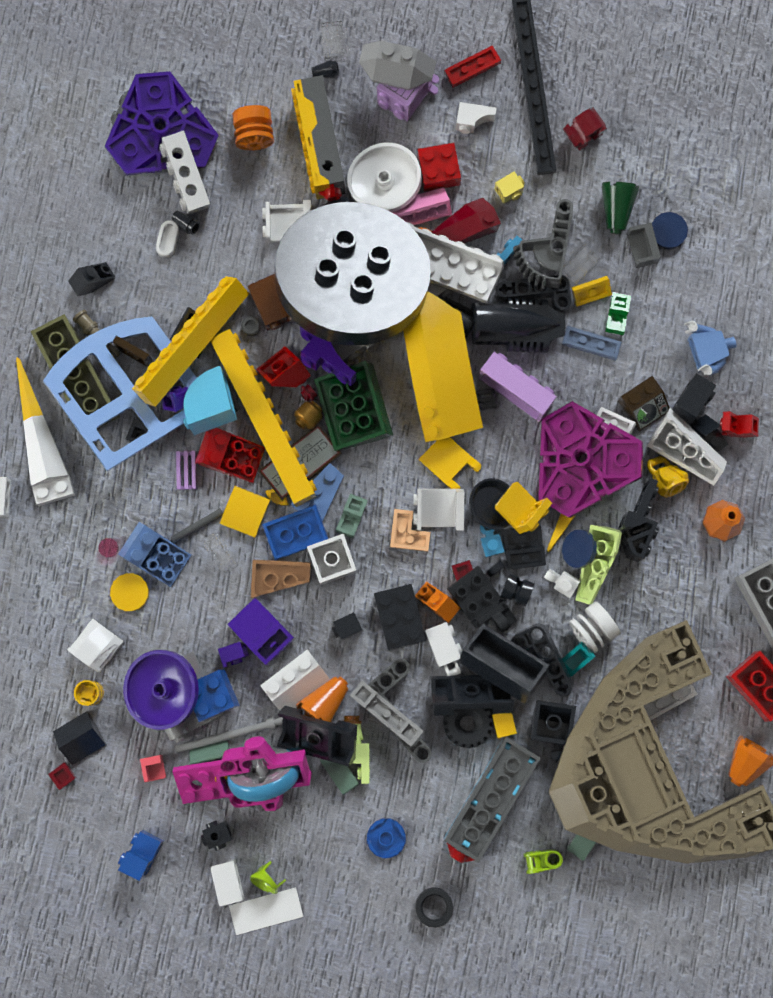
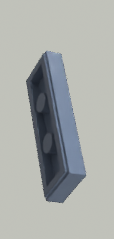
[562,326,622,361]

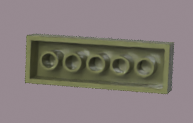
[30,314,120,429]

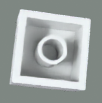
[307,534,357,585]

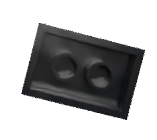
[374,584,426,651]

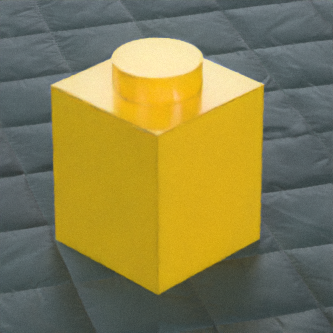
[491,713,517,738]

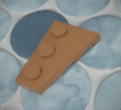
[251,559,311,598]

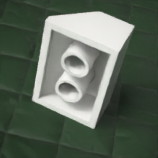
[260,650,330,710]

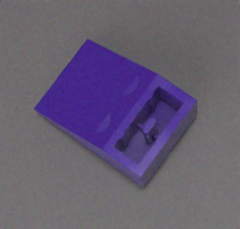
[227,598,295,666]

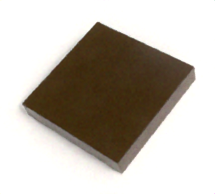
[113,335,154,367]

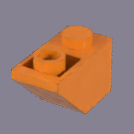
[415,581,460,623]

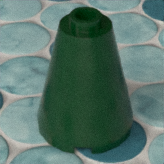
[602,182,639,234]

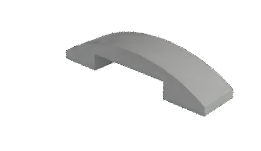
[350,680,424,746]

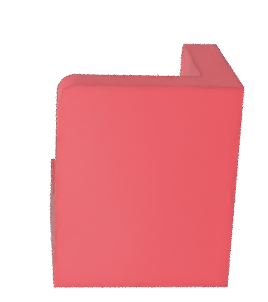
[140,755,166,783]

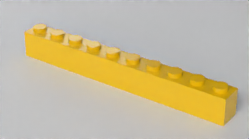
[211,329,317,507]

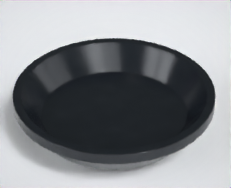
[469,478,510,530]

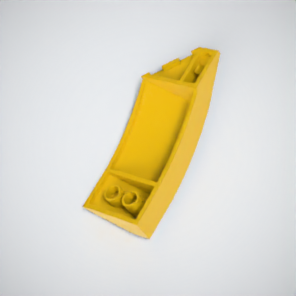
[403,292,483,442]

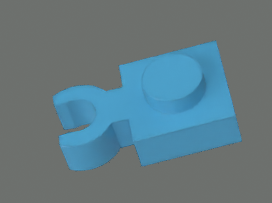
[480,525,504,558]

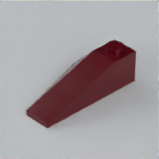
[432,198,501,244]

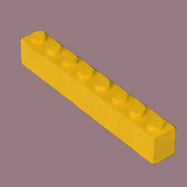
[132,276,249,407]

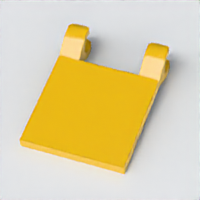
[419,437,481,489]

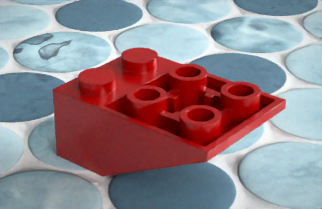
[195,427,265,483]

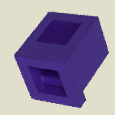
[161,386,188,412]
[218,642,249,668]

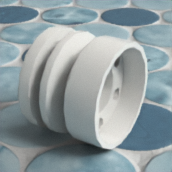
[569,601,621,654]

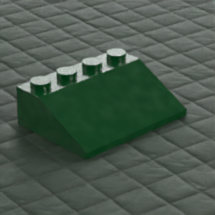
[314,361,393,451]

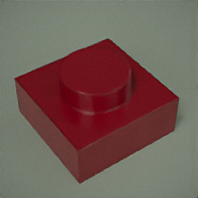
[451,560,473,581]
[48,762,77,790]

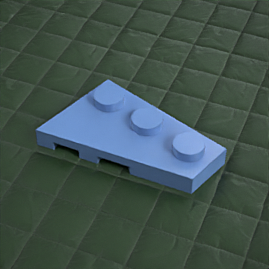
[291,463,344,521]

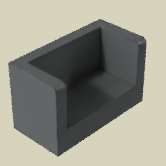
[627,223,661,268]

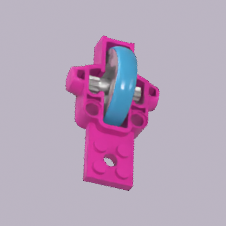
[172,736,312,811]

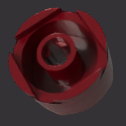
[563,107,607,151]

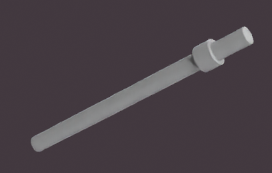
[175,717,283,753]

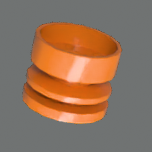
[232,105,274,151]

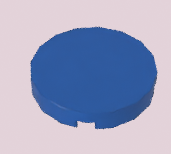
[367,818,406,858]

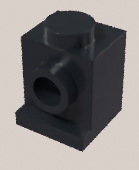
[125,418,148,443]

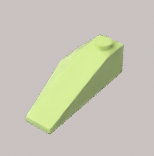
[575,525,622,605]

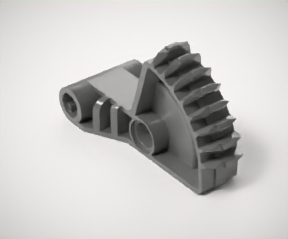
[513,199,573,289]

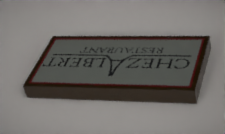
[258,424,342,501]

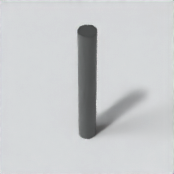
[170,508,223,544]

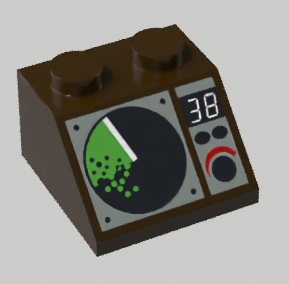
[618,376,670,432]

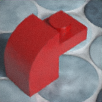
[720,411,759,438]

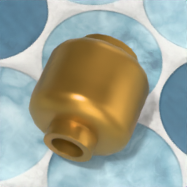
[294,401,322,429]

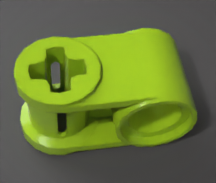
[523,849,563,874]

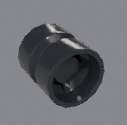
[500,573,535,607]

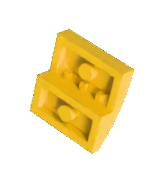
[220,486,271,537]

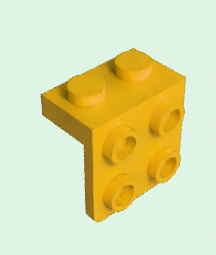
[495,482,552,534]

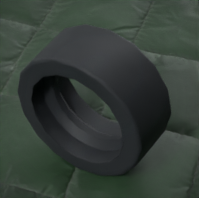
[415,887,454,928]

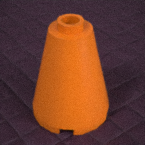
[296,677,349,722]

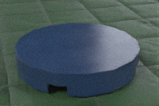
[652,212,688,250]
[562,530,597,568]

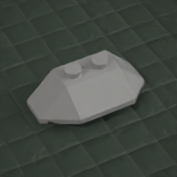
[359,40,436,90]

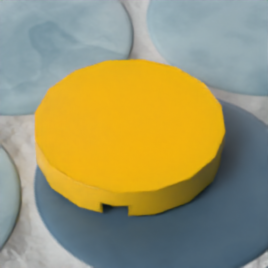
[110,573,149,612]

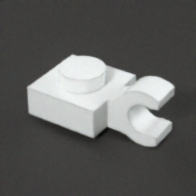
[544,569,580,598]

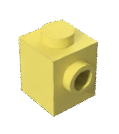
[494,171,525,204]

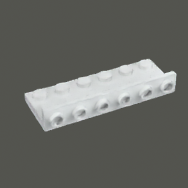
[406,222,504,304]

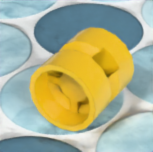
[74,680,104,706]

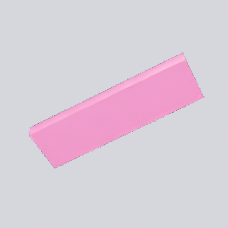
[392,187,452,225]

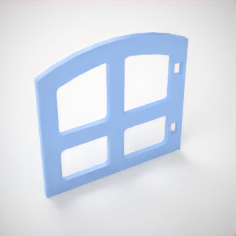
[43,316,197,471]

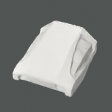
[67,619,124,673]

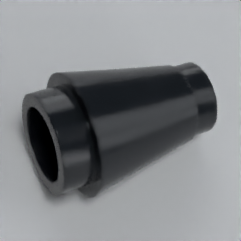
[311,59,339,78]
[172,210,200,235]

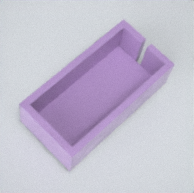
[478,352,557,422]

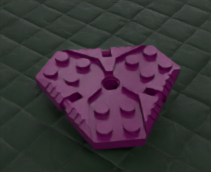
[538,401,643,518]

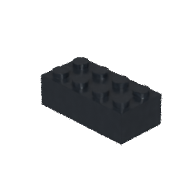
[459,624,549,704]

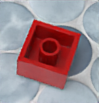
[417,143,461,192]

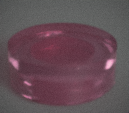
[98,538,119,558]

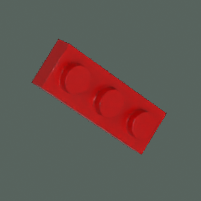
[444,45,501,88]

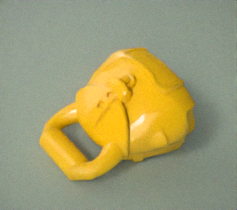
[647,456,689,498]

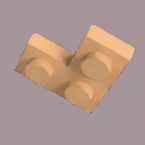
[390,509,430,552]

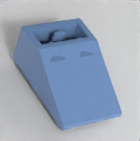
[118,522,191,587]

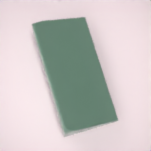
[190,741,230,765]

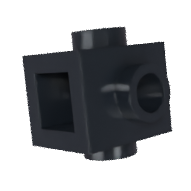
[201,820,234,851]

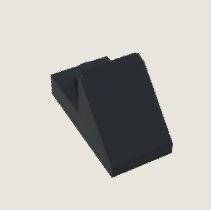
[690,414,728,452]

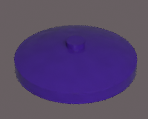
[123,650,199,730]

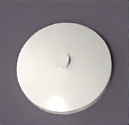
[347,143,422,213]

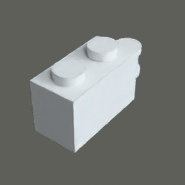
[425,622,462,676]

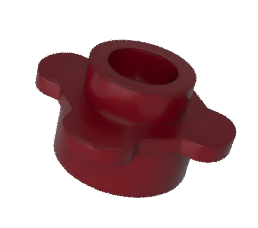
[300,384,317,401]

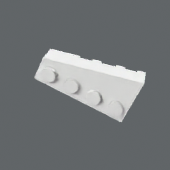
[647,408,727,486]

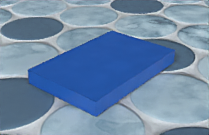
[262,505,329,560]

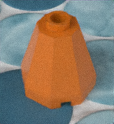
[702,500,745,542]
[729,735,773,787]

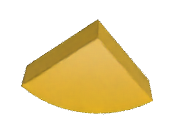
[265,489,288,506]

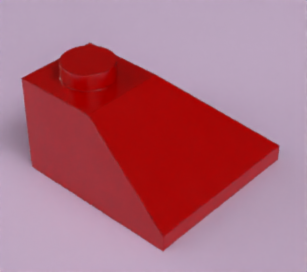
[256,346,311,388]

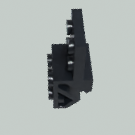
[618,478,659,562]

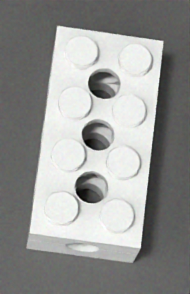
[160,131,210,215]

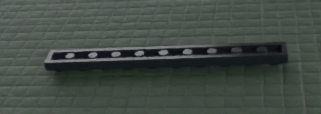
[512,0,556,175]

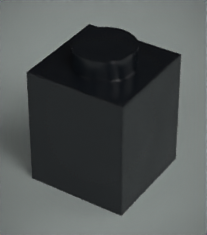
[332,612,363,640]

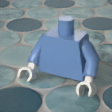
[684,320,737,378]

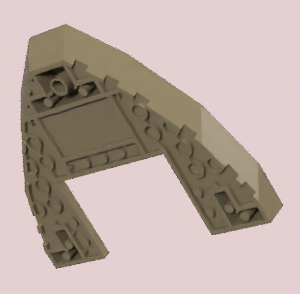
[549,620,773,864]

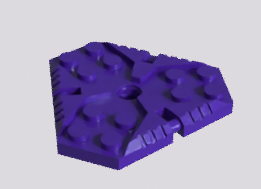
[105,71,219,176]

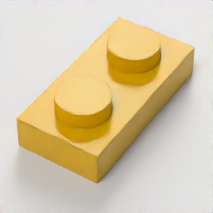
[571,276,612,307]

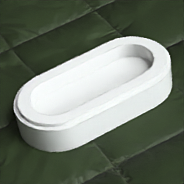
[156,221,180,258]

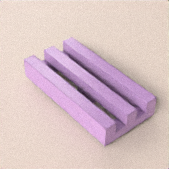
[176,451,197,490]

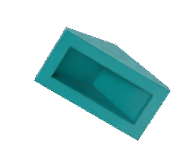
[562,642,595,677]

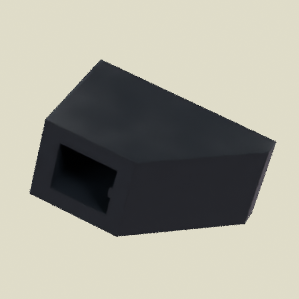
[68,262,116,296]

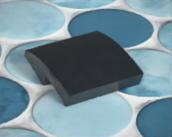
[502,525,546,570]

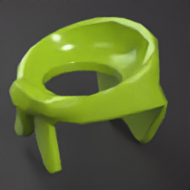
[250,861,286,894]

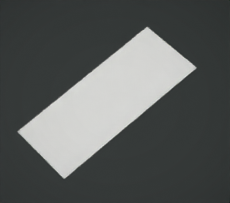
[229,887,303,935]

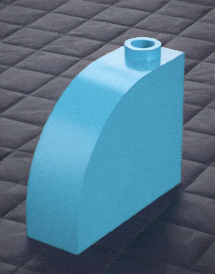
[183,366,237,435]

